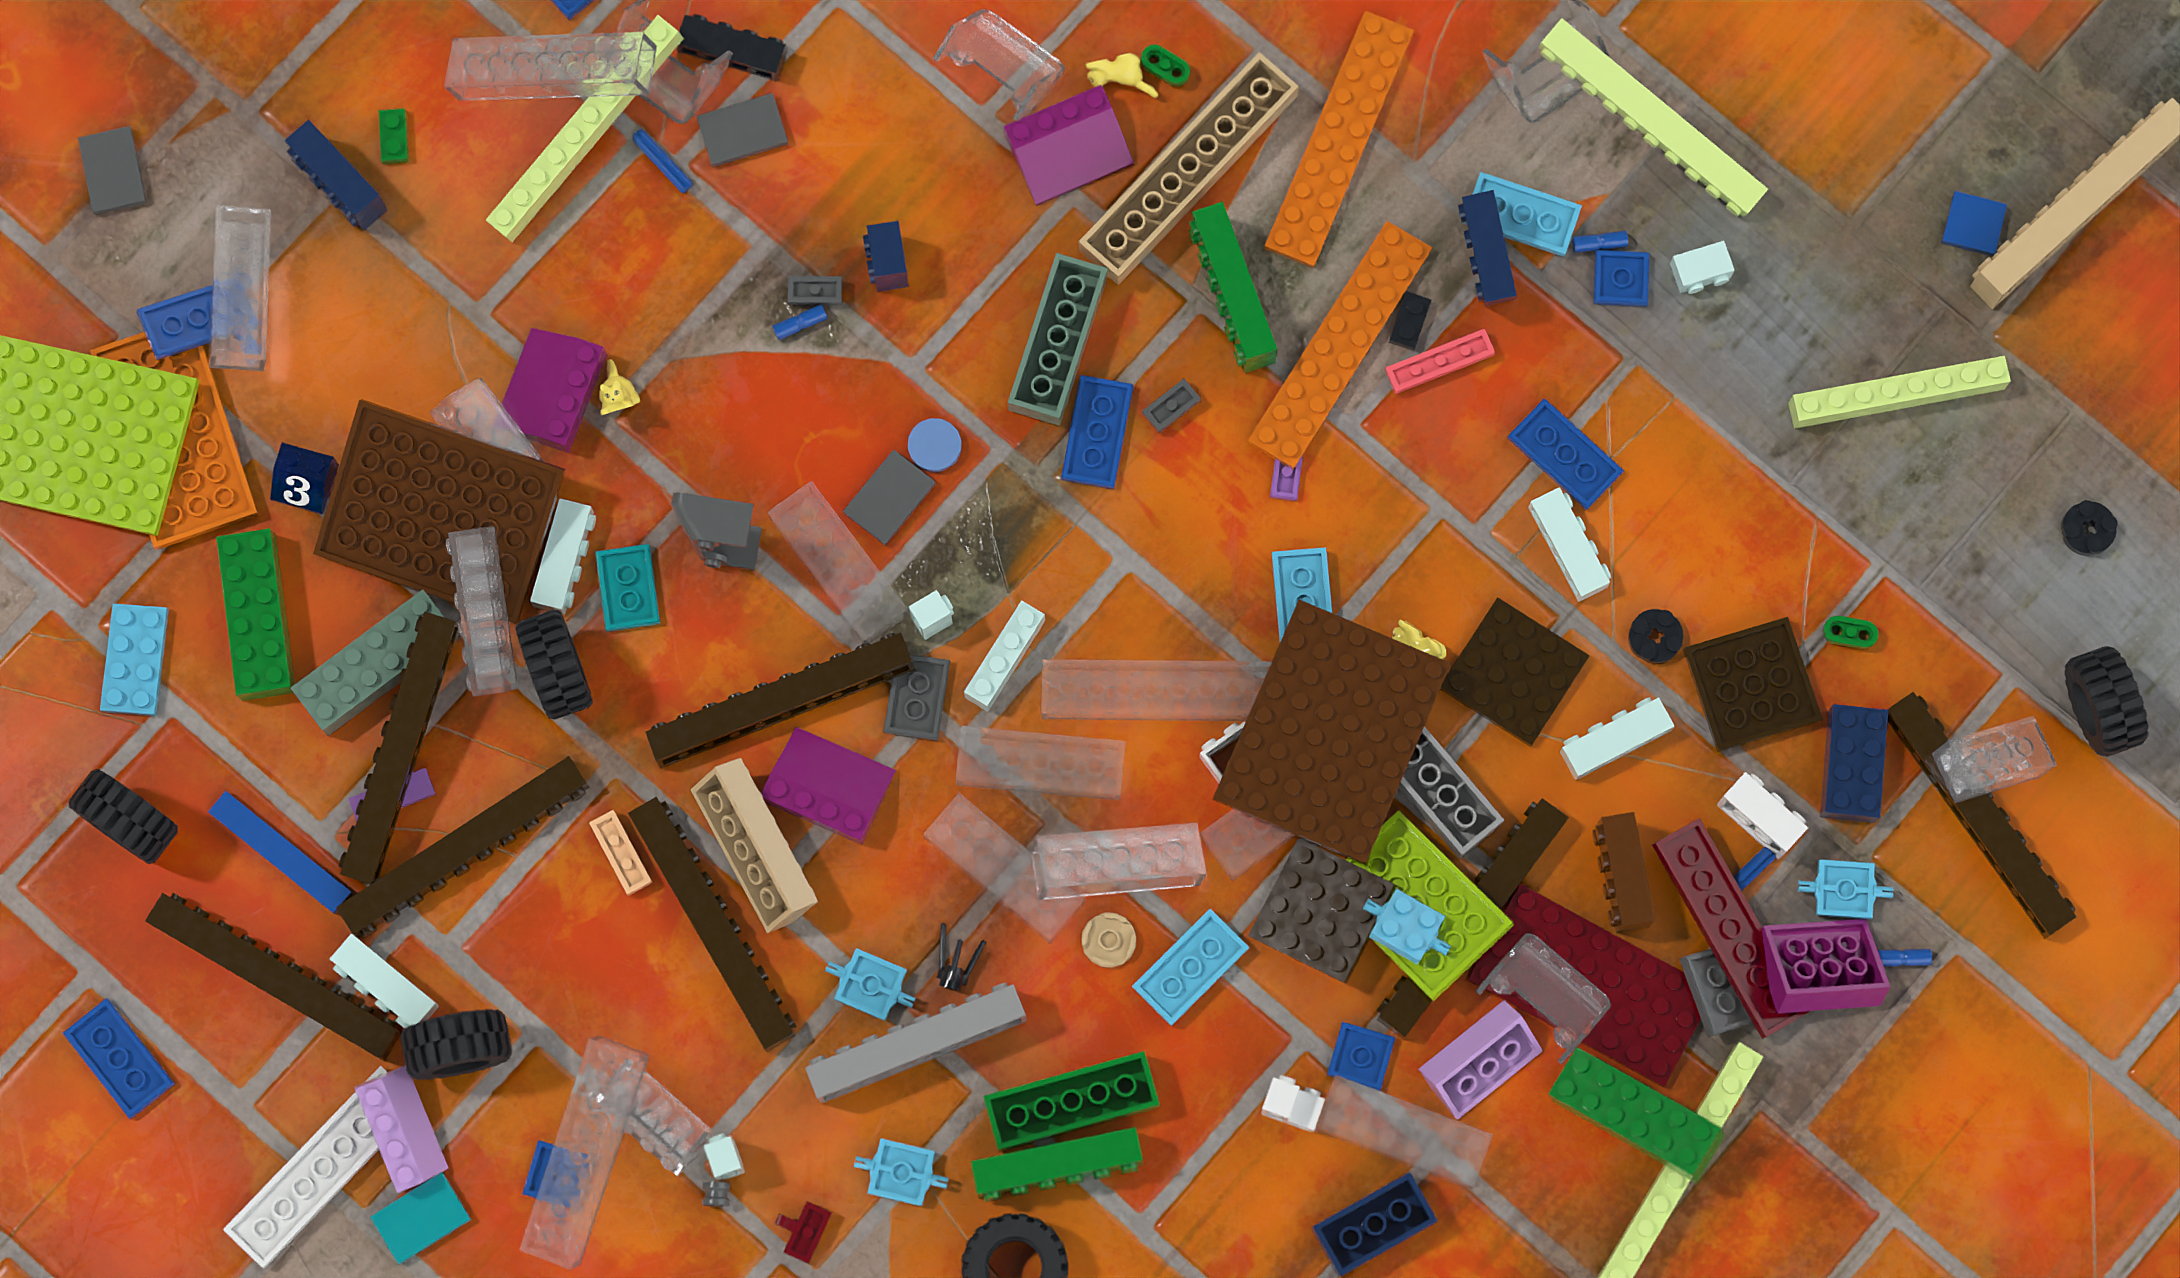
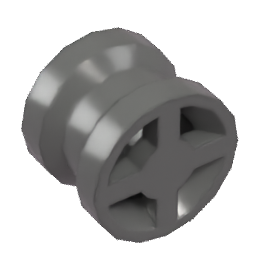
[702,1182,731,1207]

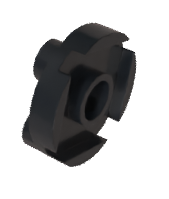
[2061,500,2118,556]
[1628,609,1684,664]

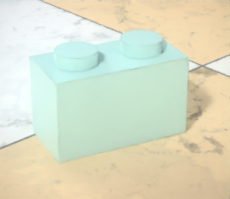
[1670,241,1734,294]
[909,590,954,640]
[704,1134,745,1182]

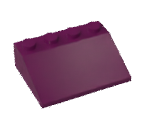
[1003,85,1134,206]
[493,328,607,453]
[761,727,896,845]
[1762,919,1890,1013]

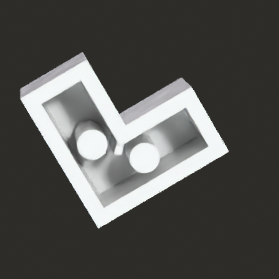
[1261,1075,1325,1133]

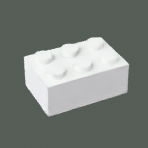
[1717,772,1808,860]

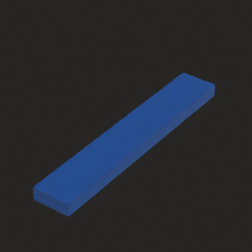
[208,791,352,914]

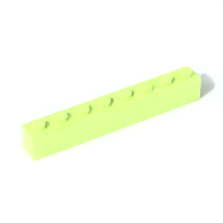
[1788,356,2011,429]

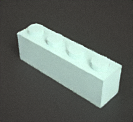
[1528,487,1611,602]
[530,498,596,615]
[964,600,1045,712]
[1560,697,1674,781]
[330,934,439,1028]

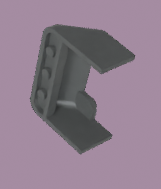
[671,493,762,570]

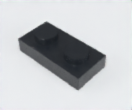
[1389,291,1432,351]

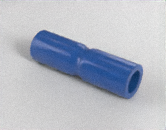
[1572,231,1628,253]
[772,304,828,340]
[1877,949,1932,967]

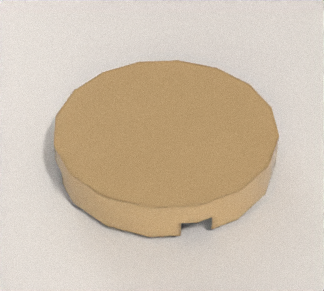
[1082,913,1136,968]

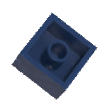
[863,221,909,292]

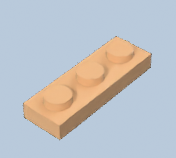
[589,810,652,896]

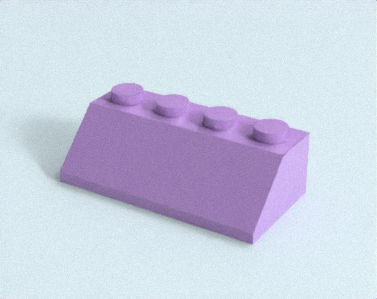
[1419,1000,1543,1120]
[354,1065,448,1193]

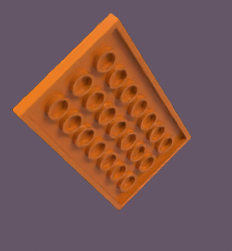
[90,332,259,550]

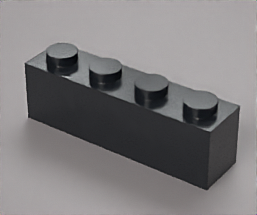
[676,14,788,82]

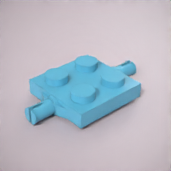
[1798,860,1893,919]
[1363,889,1451,965]
[825,948,916,1021]
[854,1139,949,1206]

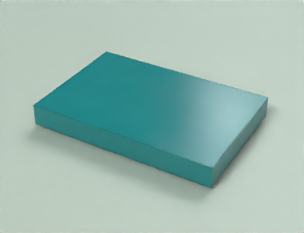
[595,544,660,632]
[370,1172,471,1265]

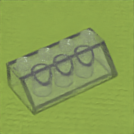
[429,378,543,461]
[595,1057,712,1176]

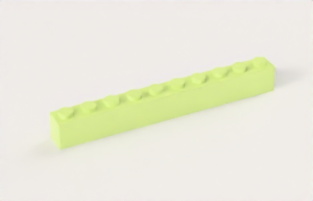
[486,15,684,242]
[1538,18,1768,217]
[1597,1042,1763,1278]

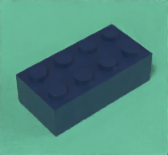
[284,119,388,231]
[1458,190,1517,306]
[1820,704,1888,823]
[1311,1172,1438,1278]

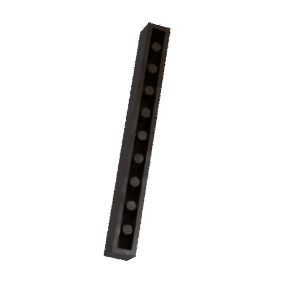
[339,612,461,884]
[645,633,915,769]
[1887,691,2077,939]
[336,756,590,938]
[628,796,797,1052]
[1376,798,1569,1040]
[145,893,402,1062]

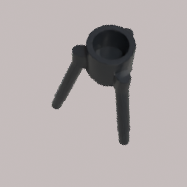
[937,923,986,991]

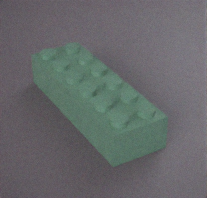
[1008,253,1108,426]
[291,590,460,736]

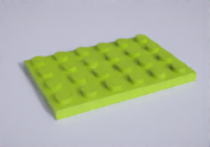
[1346,810,1514,1001]

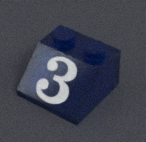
[270,442,339,515]

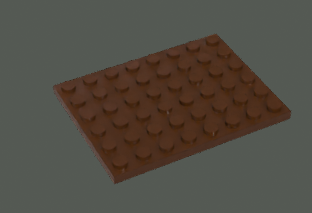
[313,399,566,624]
[1213,599,1451,865]

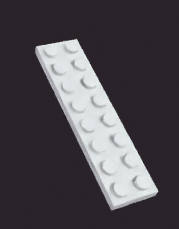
[223,1066,388,1269]

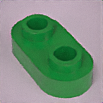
[1141,44,1190,87]
[1823,616,1879,649]

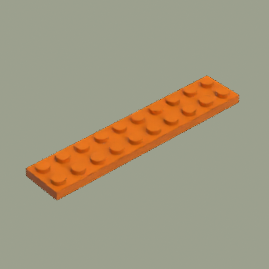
[1264,11,1414,269]
[1247,221,1433,470]

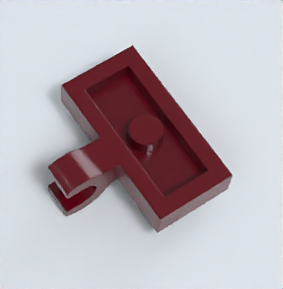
[775,1201,832,1264]

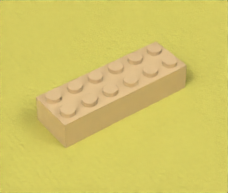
[691,758,818,933]

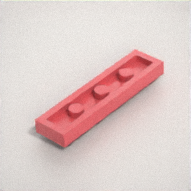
[1385,328,1495,394]

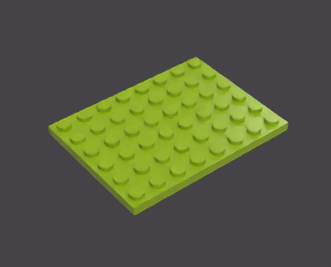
[0,335,200,536]

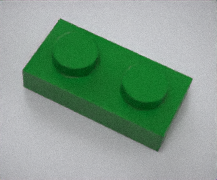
[378,108,409,164]

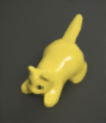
[1086,53,1158,98]
[599,359,640,415]
[1392,619,1446,659]

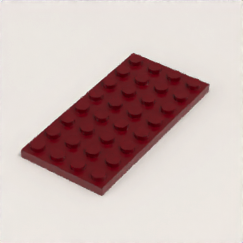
[1467,884,1701,1088]

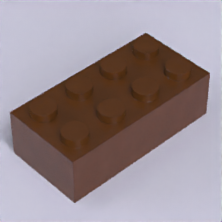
[1592,812,1655,933]

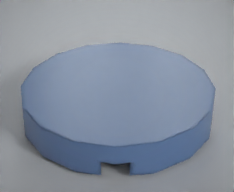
[908,418,962,472]

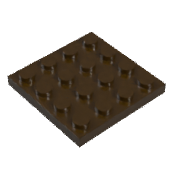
[1440,597,1590,747]
[1683,617,1823,752]
[1248,838,1396,984]

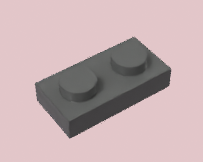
[788,276,842,305]
[1142,379,1201,434]

